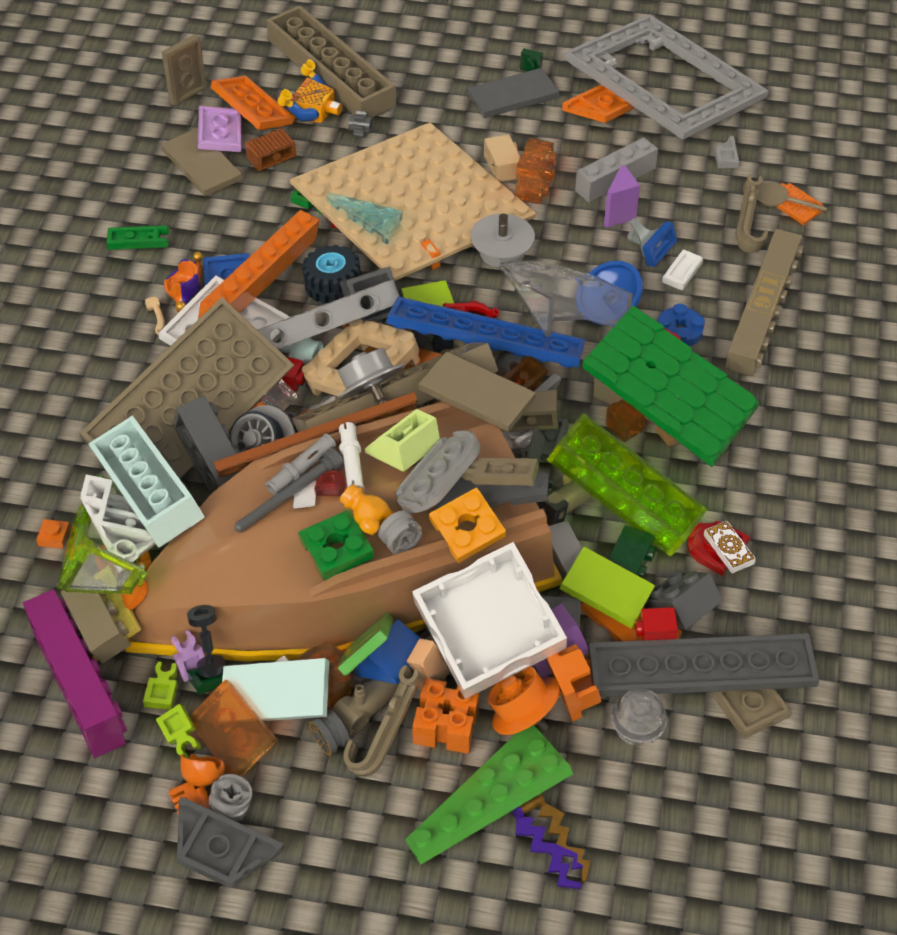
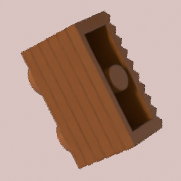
[245,128,297,172]

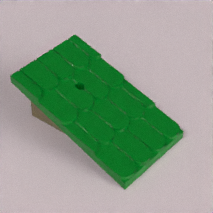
[583,306,759,467]

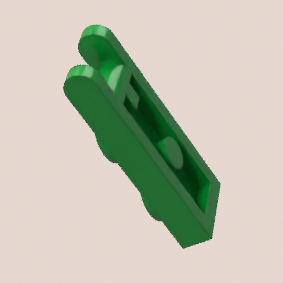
[106,225,169,250]

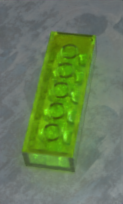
[547,413,708,557]

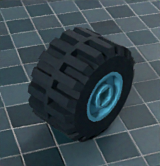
[302,245,361,304]

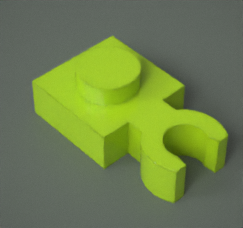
[143,662,178,710]
[156,704,201,758]

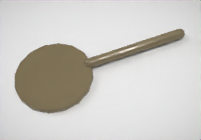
[757,182,827,211]

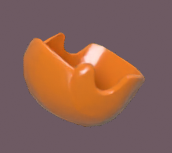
[180,754,225,787]

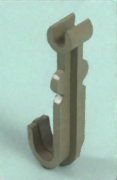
[736,174,768,253]
[343,665,425,776]

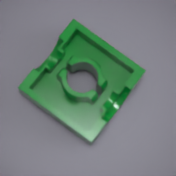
[298,510,374,581]

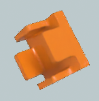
[546,644,601,722]

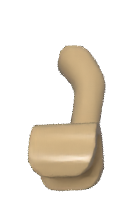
[145,297,165,335]

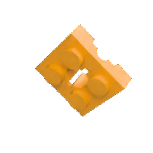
[429,487,506,563]

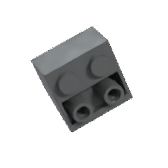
[644,570,723,630]

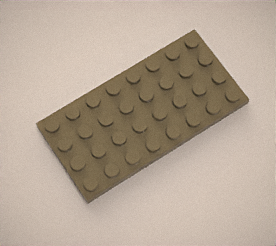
[79,297,294,479]

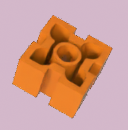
[412,678,480,754]

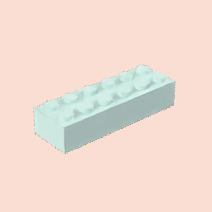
[89,415,205,548]

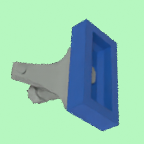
[627,217,677,267]

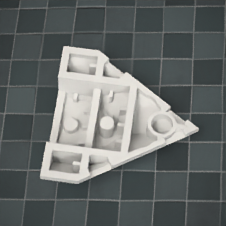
[80,474,156,572]

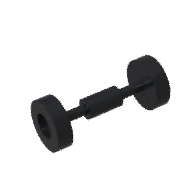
[187,605,226,678]

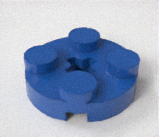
[658,303,705,346]

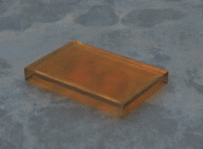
[189,679,278,777]

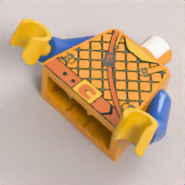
[278,59,342,123]

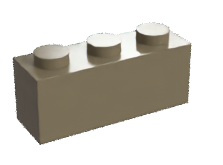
[61,573,131,663]

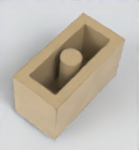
[484,134,525,182]

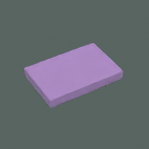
[198,106,241,152]

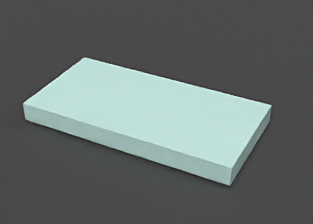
[220,658,329,724]

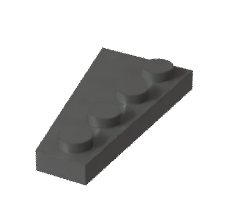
[435,472,549,510]

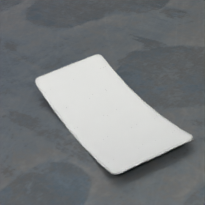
[293,473,316,508]

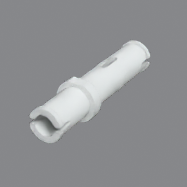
[339,422,365,493]

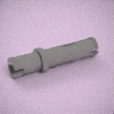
[265,433,336,496]

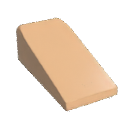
[406,639,450,681]

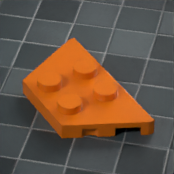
[562,85,634,123]

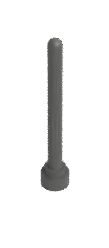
[234,448,344,532]

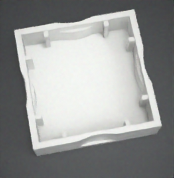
[412,542,567,699]

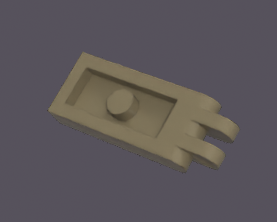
[462,458,539,486]

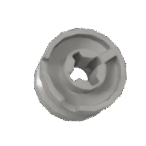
[378,510,423,554]
[208,774,252,821]

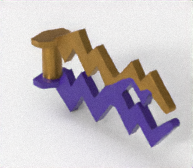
[512,794,591,889]

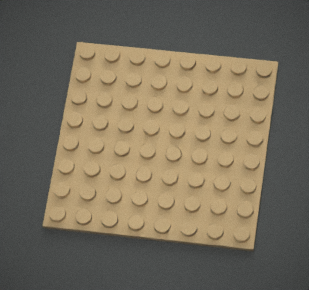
[290,122,537,281]

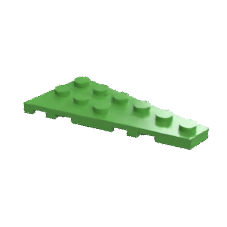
[405,725,573,865]

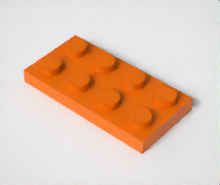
[211,76,294,130]

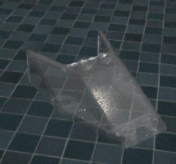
[499,260,633,337]

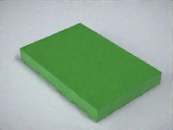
[338,612,394,676]

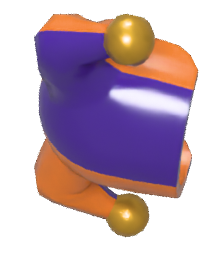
[164,252,203,313]

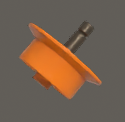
[487,666,561,735]

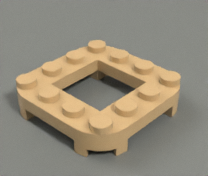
[302,318,420,397]

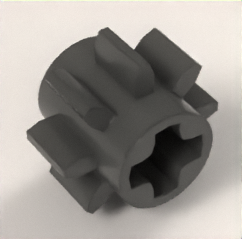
[348,110,373,138]

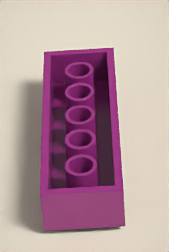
[22,589,127,759]

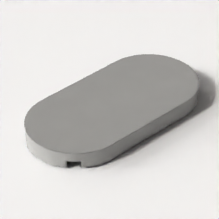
[396,430,481,513]

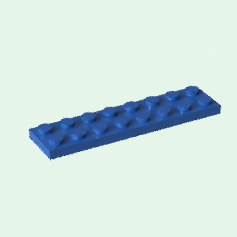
[387,296,586,368]

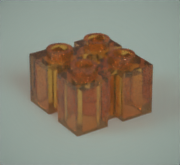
[515,138,557,204]

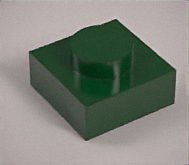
[520,48,543,71]
[187,668,223,695]

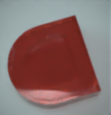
[314,471,346,496]

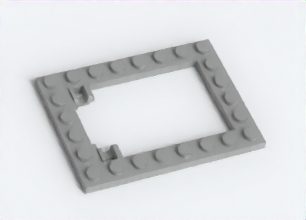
[564,14,769,140]

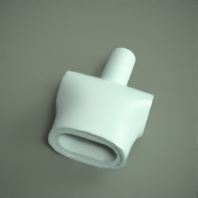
[278,337,324,365]

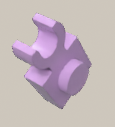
[172,630,205,682]

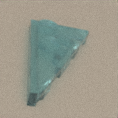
[326,192,403,244]

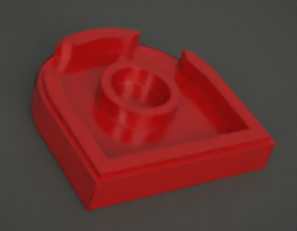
[687,521,750,576]

